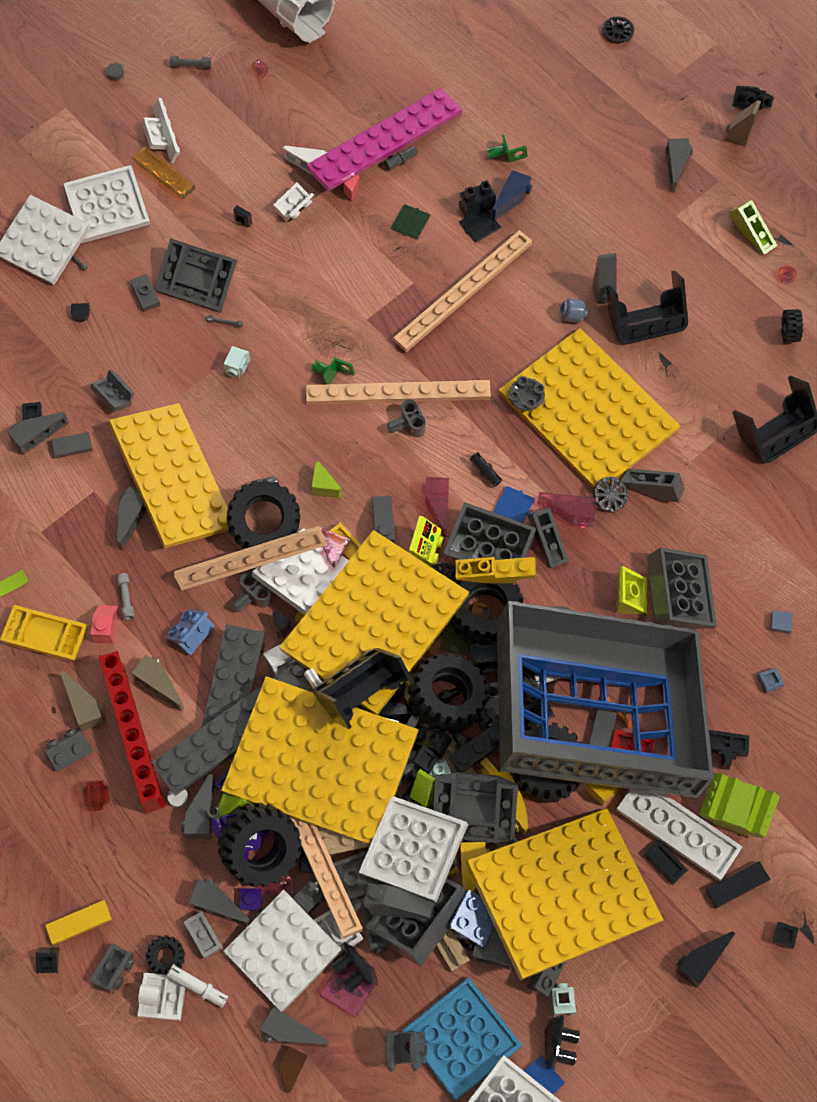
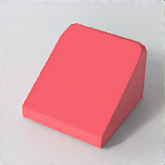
[344,174,359,201]

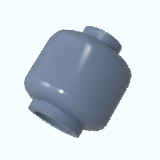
[560,298,588,323]

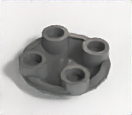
[508,376,545,411]

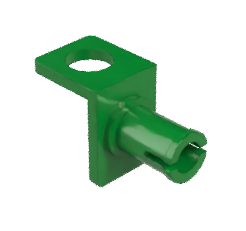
[487,134,528,163]
[312,357,355,385]

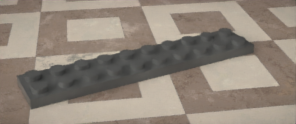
[152,662,324,796]

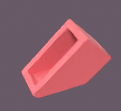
[90,605,118,644]

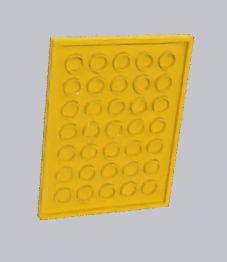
[499,328,680,493]
[279,530,469,715]
[221,676,419,845]
[465,809,664,980]

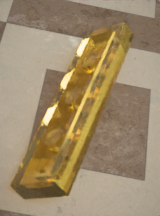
[133,146,196,199]

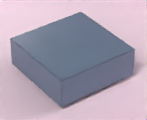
[770,610,793,634]
[757,667,785,694]

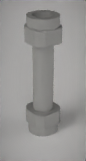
[117,573,135,620]

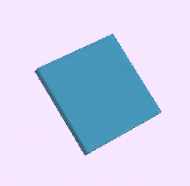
[402,977,523,1101]

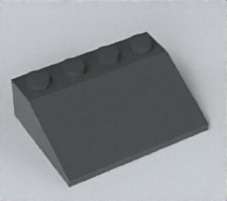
[443,502,536,560]
[647,547,717,629]
[366,878,466,967]

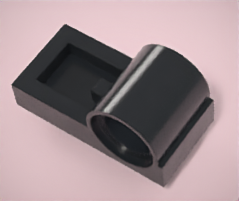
[413,726,452,758]

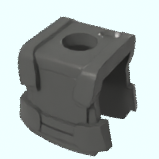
[385,1031,428,1072]

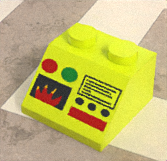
[409,516,444,567]

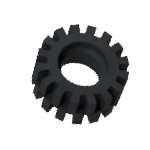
[781,309,803,342]
[145,935,185,975]

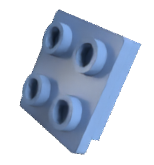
[166,609,215,655]
[449,890,495,947]

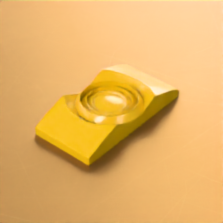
[0,605,88,662]

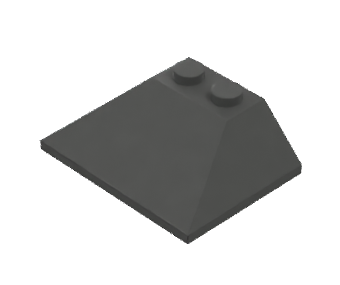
[155,238,237,312]
[433,772,518,844]

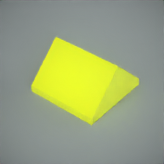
[616,566,647,615]

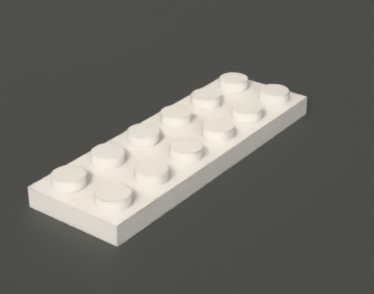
[616,789,742,882]

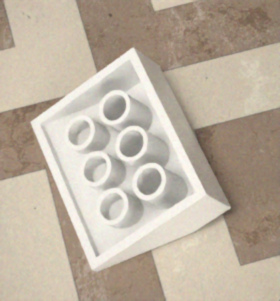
[468,1055,561,1102]

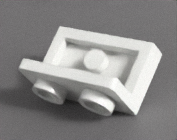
[272,183,314,222]

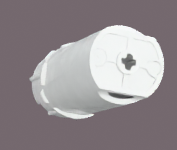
[258,0,337,43]

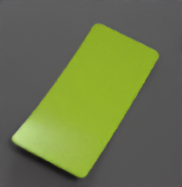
[0,569,28,597]

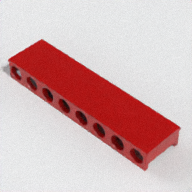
[98,651,166,814]

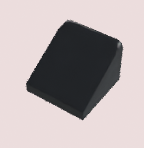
[272,610,291,638]
[36,947,59,973]

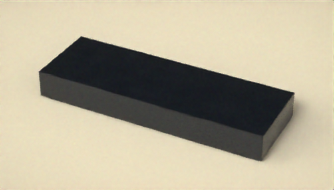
[706,861,770,909]

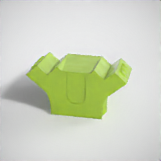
[699,773,780,838]

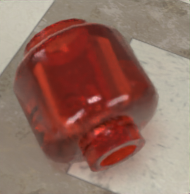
[82,781,110,811]

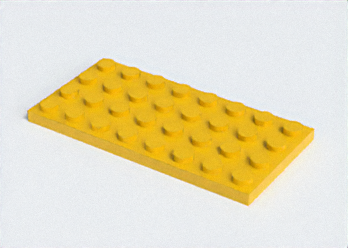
[109,403,229,549]

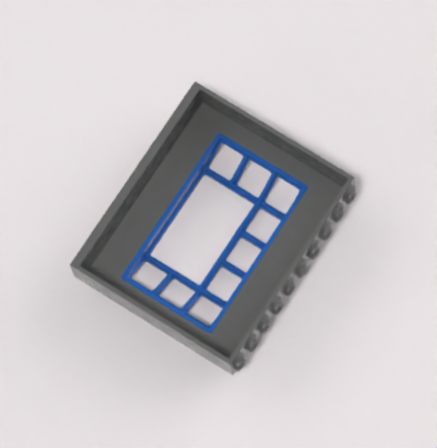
[497,601,714,798]

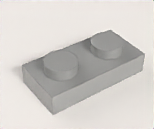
[184,911,223,959]

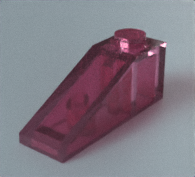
[422,477,449,537]
[538,492,596,528]

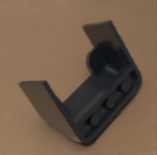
[606,270,688,344]
[732,375,817,463]
[312,648,415,729]

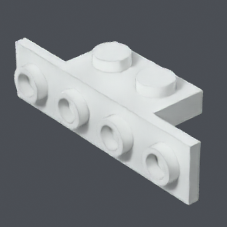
[142,98,180,163]

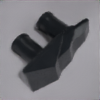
[732,86,774,110]
[331,942,378,992]
[544,1015,580,1070]

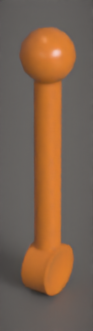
[607,695,632,729]

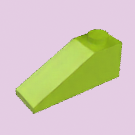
[729,200,777,255]

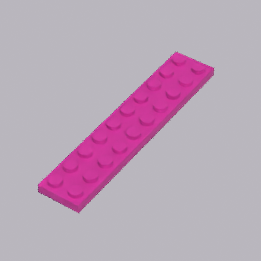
[307,88,463,191]

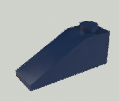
[492,170,533,221]

